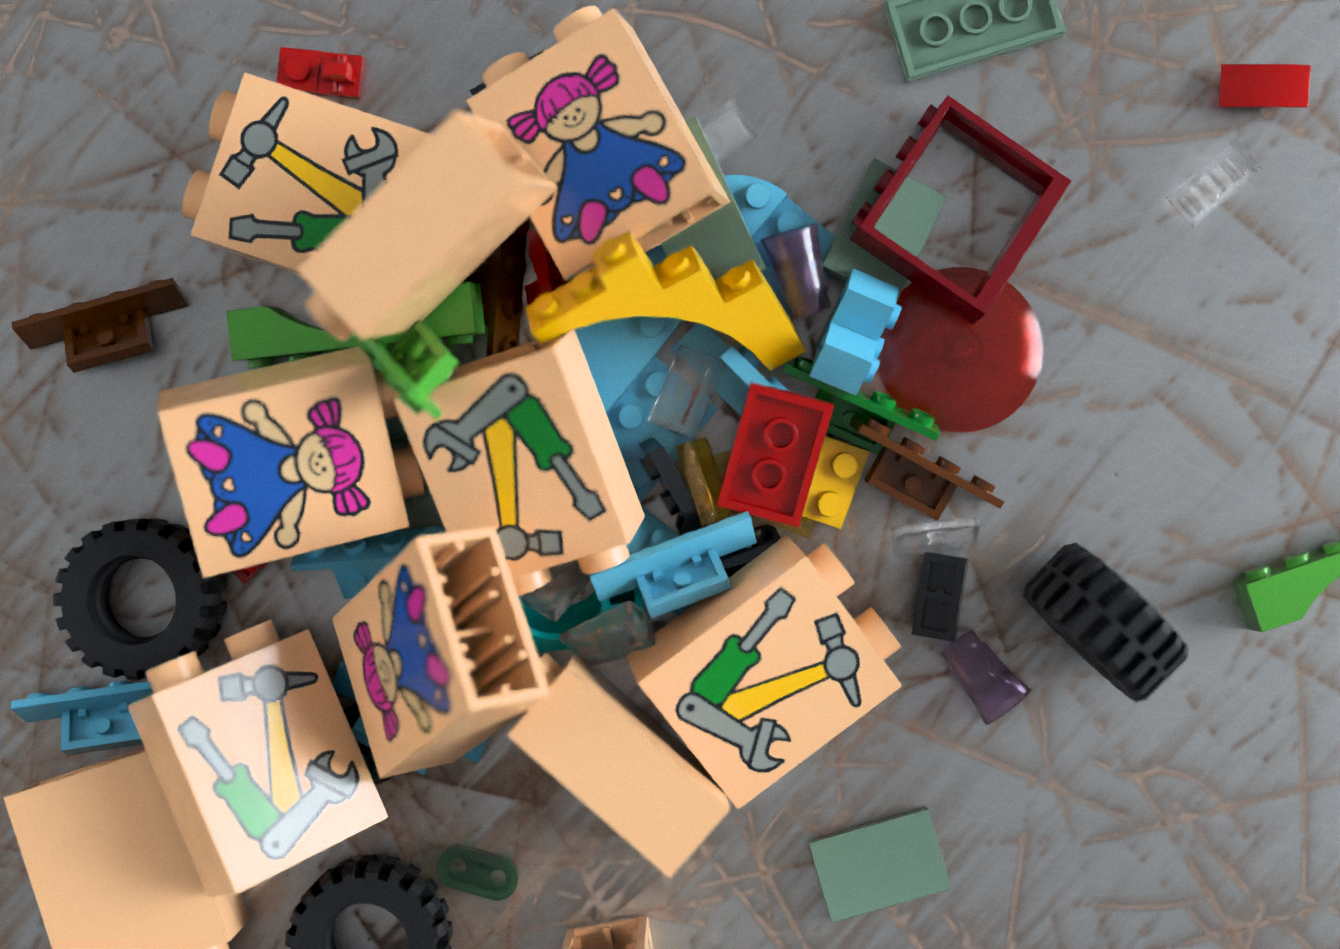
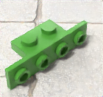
[358,320,459,420]

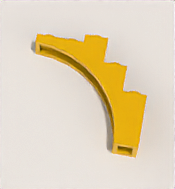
[526,231,806,371]

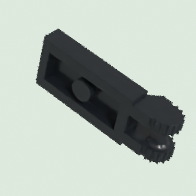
[639,437,708,536]

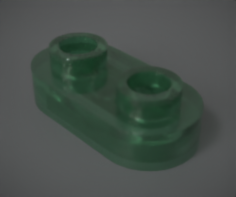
[436,844,519,901]

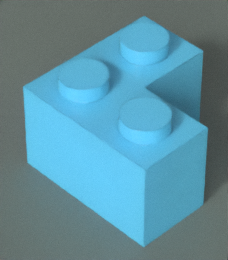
[809,268,902,396]

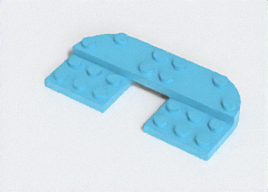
[574,175,834,503]

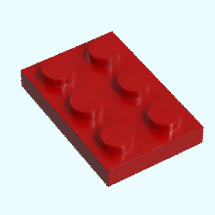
[717,381,834,528]

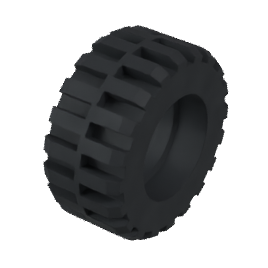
[53,518,227,680]
[1023,543,1188,702]
[285,854,453,949]

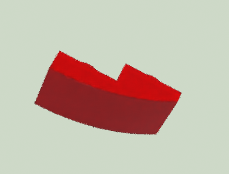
[1219,64,1311,108]

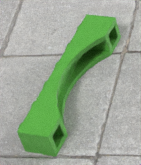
[226,282,486,369]
[1233,539,1340,632]

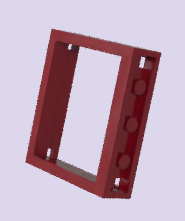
[850,95,1071,324]

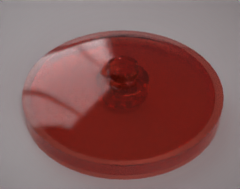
[877,267,1043,433]

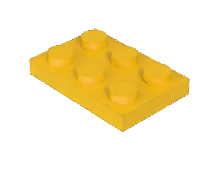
[802,435,870,529]

